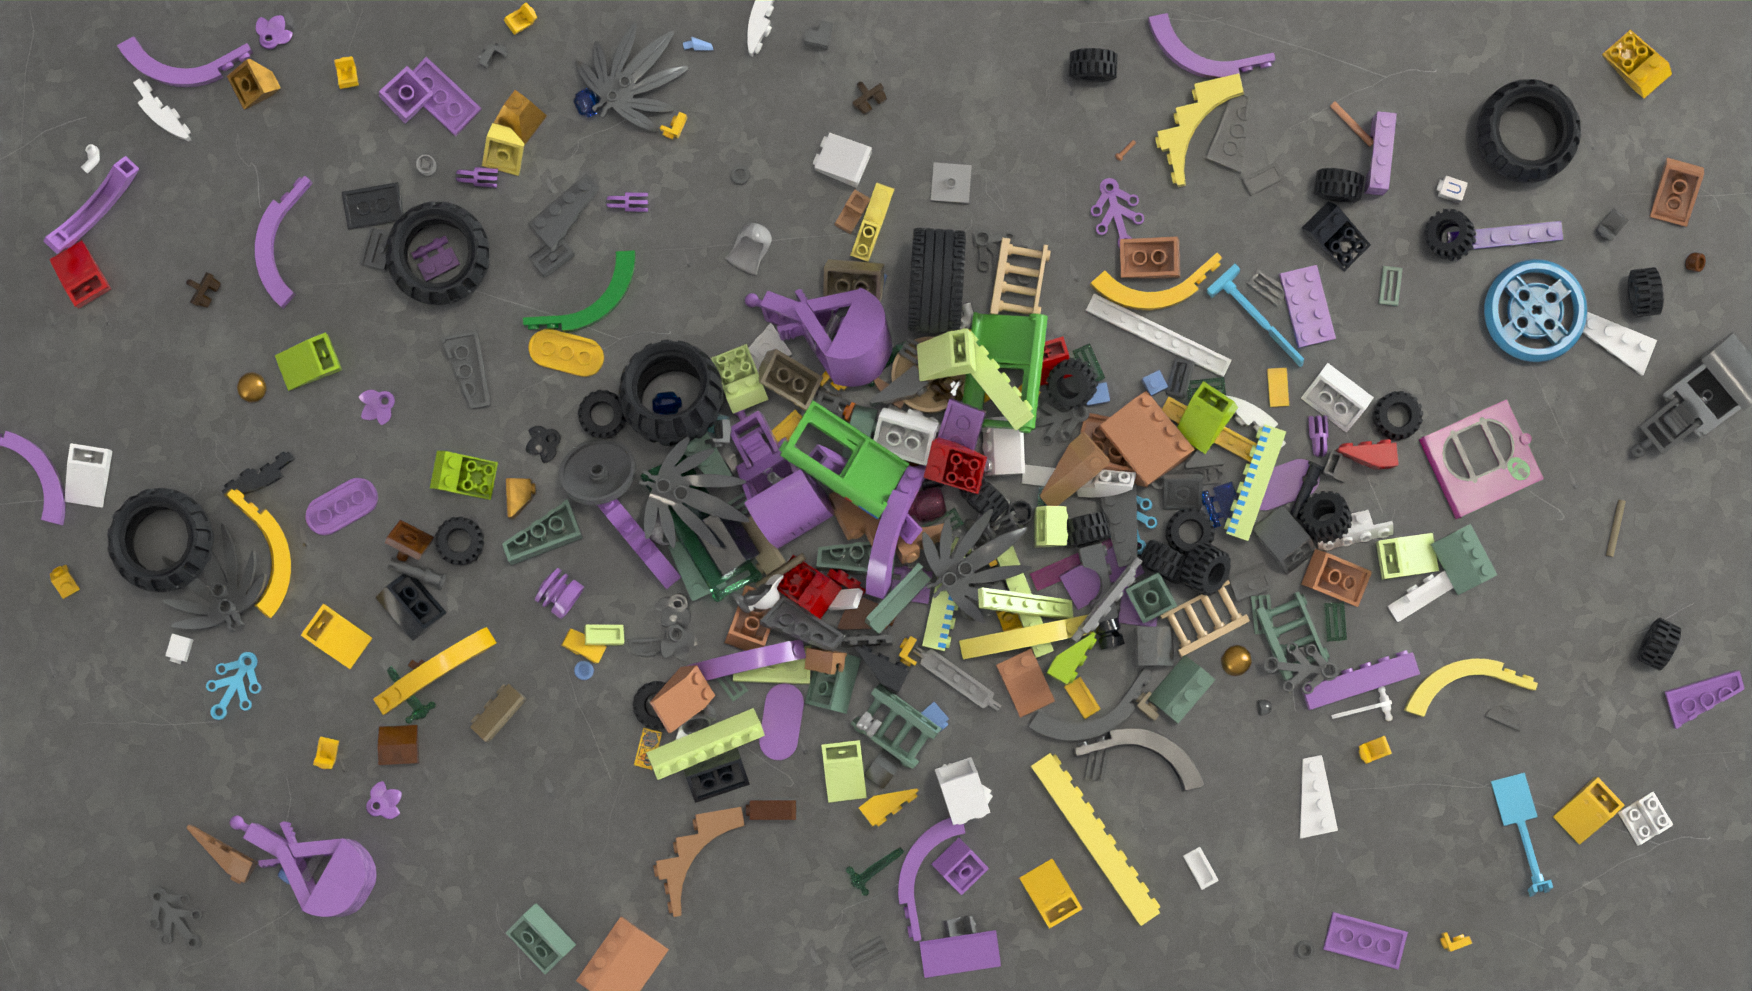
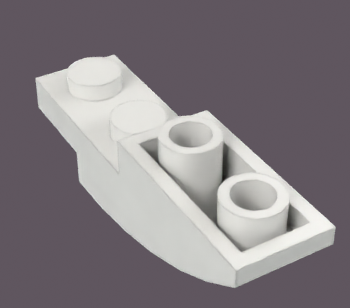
[748,0,775,57]
[133,78,191,141]
[1225,395,1286,447]
[1076,469,1136,497]

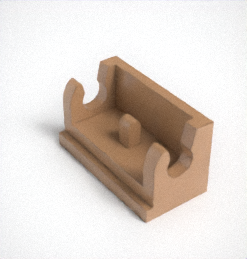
[805,648,847,674]

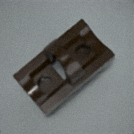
[852,81,887,116]
[186,272,221,308]
[929,376,964,402]

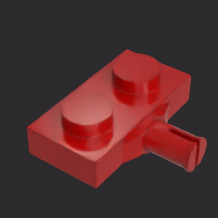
[827,569,866,596]

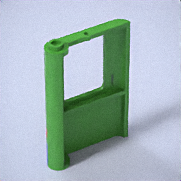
[963,312,1048,433]
[778,401,909,519]

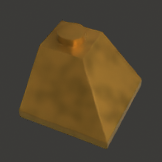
[227,59,281,110]
[494,90,547,146]
[506,478,536,519]

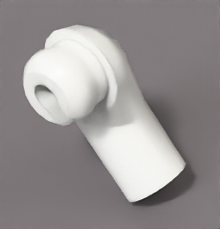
[960,303,973,330]

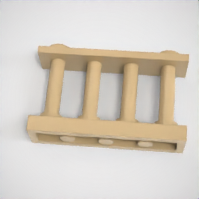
[989,238,1051,315]
[1159,580,1250,657]

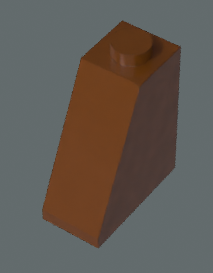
[837,597,896,630]
[746,800,796,820]

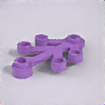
[1091,178,1144,249]

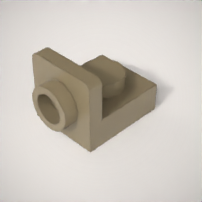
[1135,691,1159,721]

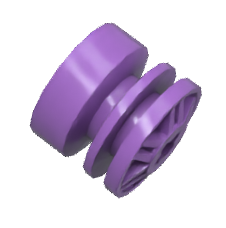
[535,568,585,619]

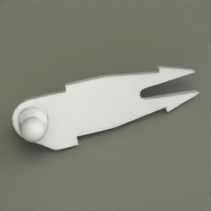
[1331,686,1393,721]

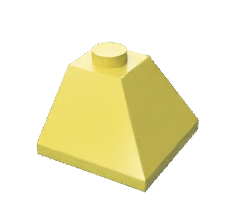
[482,123,524,176]

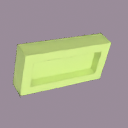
[584,625,624,645]

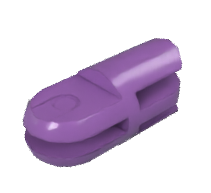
[456,167,498,188]
[606,192,648,212]
[1308,415,1329,457]

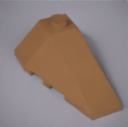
[1039,431,1110,506]
[187,825,258,884]

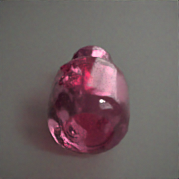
[908,487,946,522]

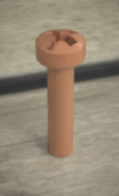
[1115,140,1136,161]

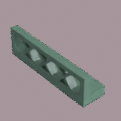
[865,563,931,635]

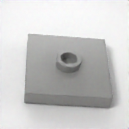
[931,162,972,204]

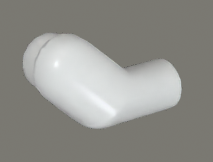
[81,144,100,174]

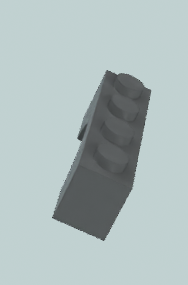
[1077,541,1120,622]

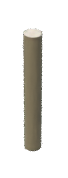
[1606,500,1626,557]
[755,553,806,588]

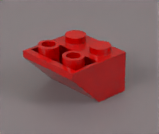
[1040,336,1073,386]

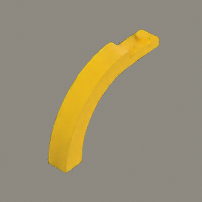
[1090,253,1222,310]
[224,489,291,618]
[373,627,497,715]

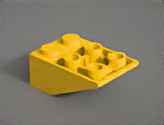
[1602,30,1672,99]
[301,604,372,669]
[1553,777,1625,845]
[859,788,919,827]
[1019,859,1083,929]

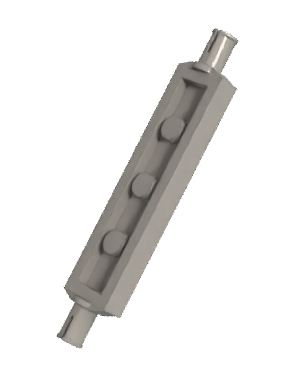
[1071,556,1143,642]
[913,645,1002,712]

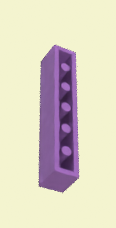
[1301,650,1420,710]

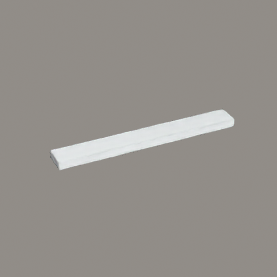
[1086,294,1231,377]

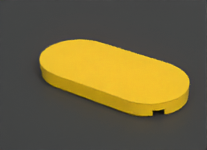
[528,329,604,377]

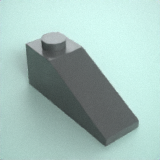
[869,365,929,407]

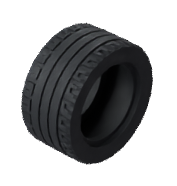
[907,228,966,334]

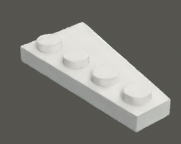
[1583,312,1657,376]
[748,323,792,374]
[1300,755,1338,838]

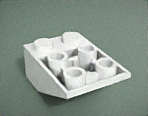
[64,443,113,508]

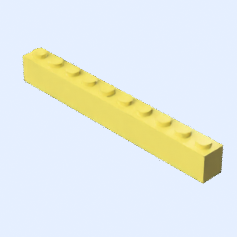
[1031,753,1160,926]

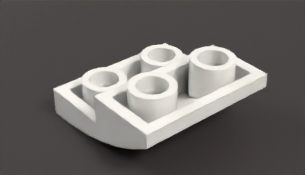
[1618,792,1673,846]

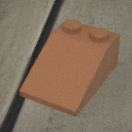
[1650,158,1704,227]
[1120,237,1180,279]
[1301,549,1372,607]
[724,585,781,651]
[996,649,1055,718]
[650,665,715,733]

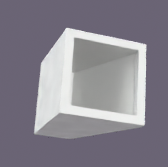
[813,133,872,188]
[935,757,990,825]

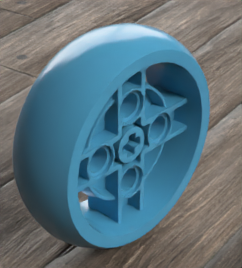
[1484,259,1587,362]

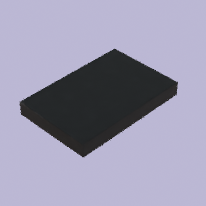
[342,182,404,230]

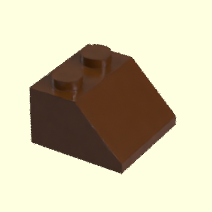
[378,725,419,765]

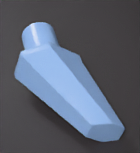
[683,37,714,51]

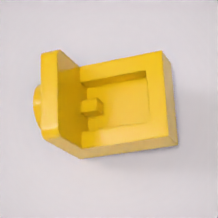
[504,3,537,35]
[334,56,359,89]
[50,565,80,599]
[899,636,917,667]
[1359,736,1392,764]
[313,737,339,769]

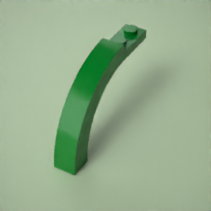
[523,250,636,332]

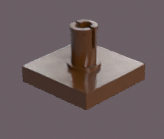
[385,520,434,562]

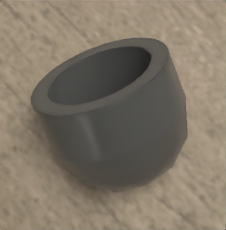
[1257,700,1272,716]

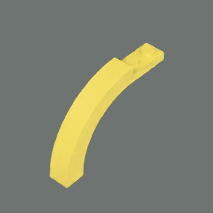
[959,615,1094,659]
[1404,659,1538,717]

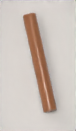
[1330,102,1373,147]

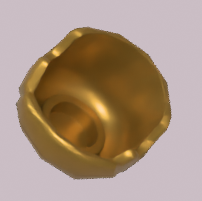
[237,372,266,403]
[1221,645,1252,676]

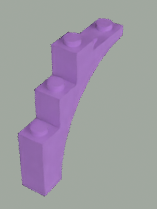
[597,499,681,589]

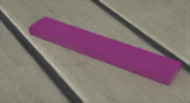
[1029,538,1142,591]

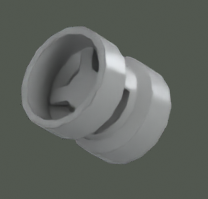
[416,154,437,176]
[856,711,882,738]

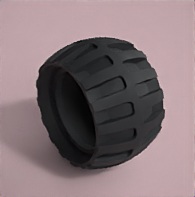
[1476,79,1581,183]
[386,201,490,305]
[619,339,723,446]
[107,488,214,592]

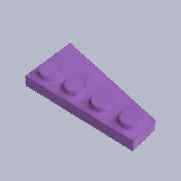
[1664,670,1744,729]

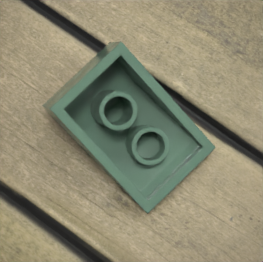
[668,534,727,601]

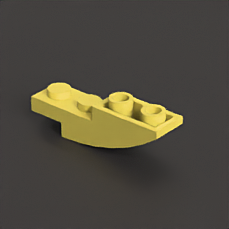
[850,183,894,262]

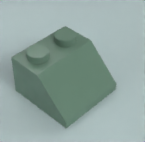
[1125,572,1177,624]

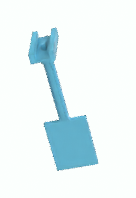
[1207,264,1304,367]
[1491,773,1553,897]

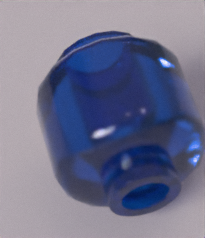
[573,88,600,118]
[652,391,682,415]

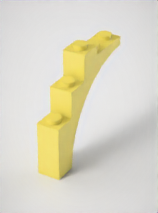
[1155,73,1244,187]

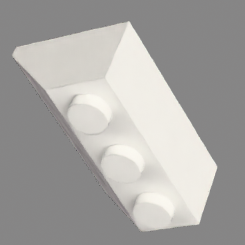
[1301,363,1374,433]
[873,408,939,466]
[982,416,1025,476]

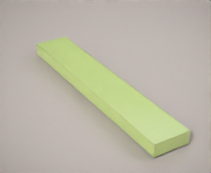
[978,588,1073,619]

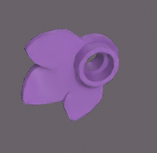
[256,15,293,49]
[359,390,395,425]
[366,781,402,819]

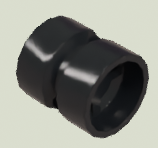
[1007,500,1033,526]
[1096,618,1125,650]

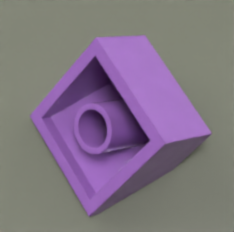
[379,66,434,124]
[931,838,989,895]

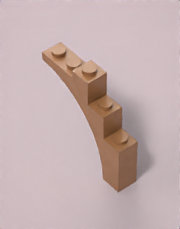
[829,492,952,564]
[653,807,745,917]

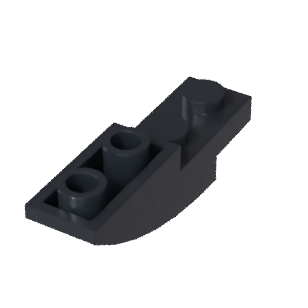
[222,451,295,494]

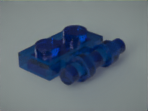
[1202,481,1238,528]

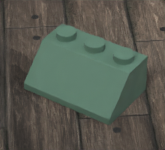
[1431,524,1497,595]
[805,654,861,714]
[1148,655,1216,724]
[506,903,576,975]

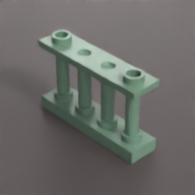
[1255,592,1330,681]
[851,684,942,769]

